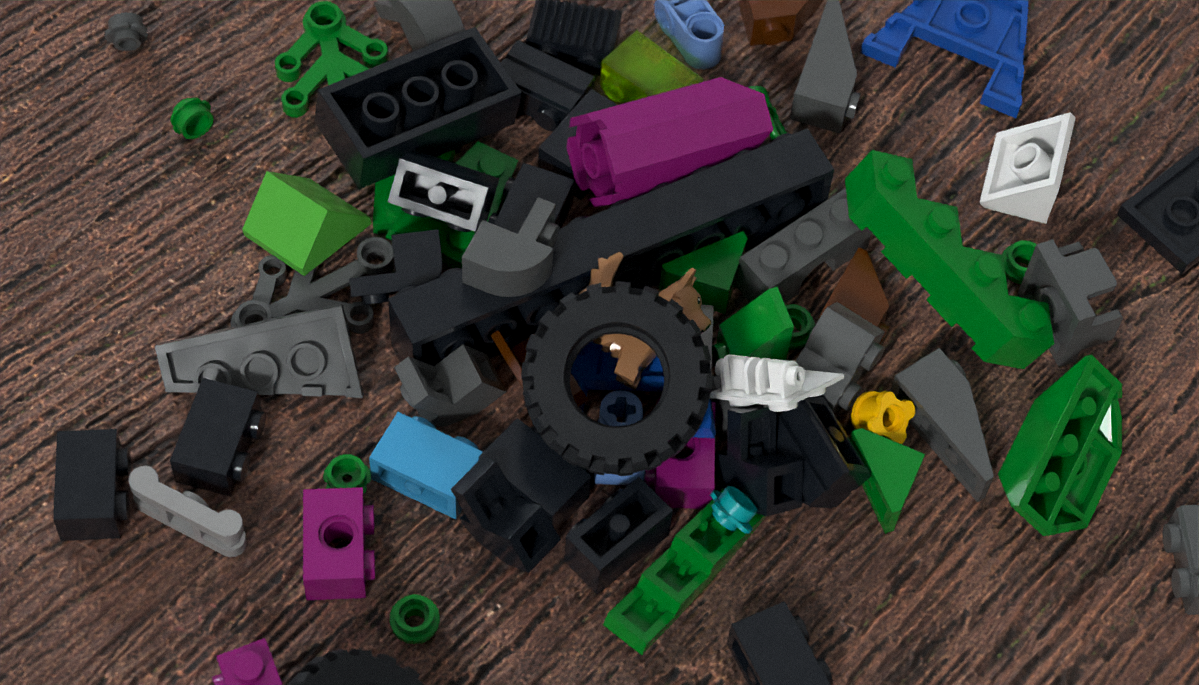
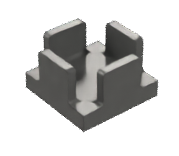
[1018,239,1123,367]

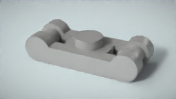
[129,466,247,557]

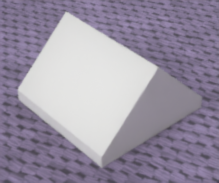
[979,112,1076,224]

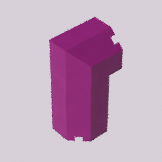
[566,77,773,207]

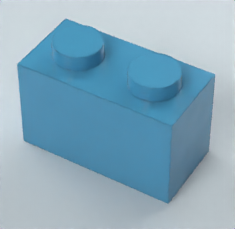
[369,412,483,520]

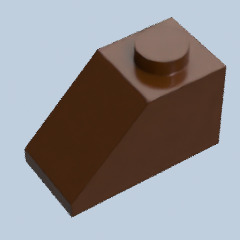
[739,0,823,46]
[818,247,891,346]

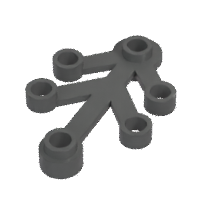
[231,237,394,334]

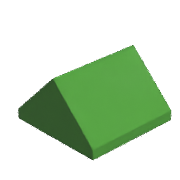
[242,171,372,276]

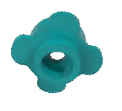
[710,486,758,534]

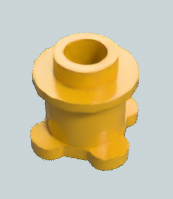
[851,391,915,444]

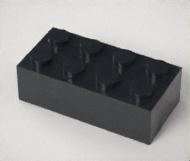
[314,27,522,189]

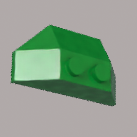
[998,354,1122,536]

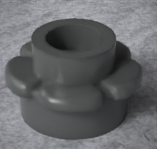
[104,13,148,51]

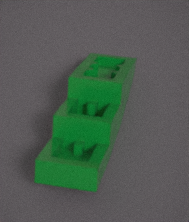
[603,489,766,655]

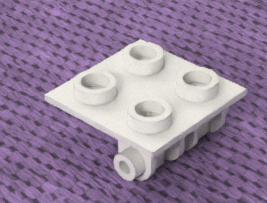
[710,354,844,412]

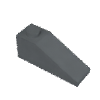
[790,0,861,134]
[890,348,994,503]

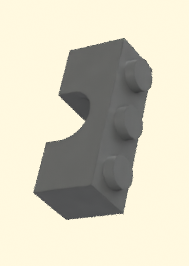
[735,188,872,304]

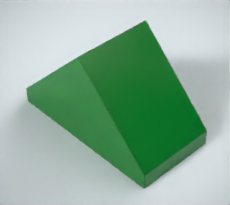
[659,231,747,314]
[850,428,925,534]

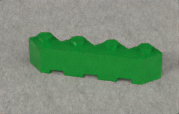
[845,150,1054,370]

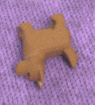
[575,252,711,390]

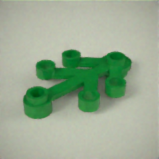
[275,1,388,118]

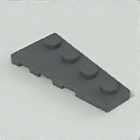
[155,303,364,398]

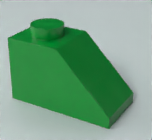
[712,287,794,365]

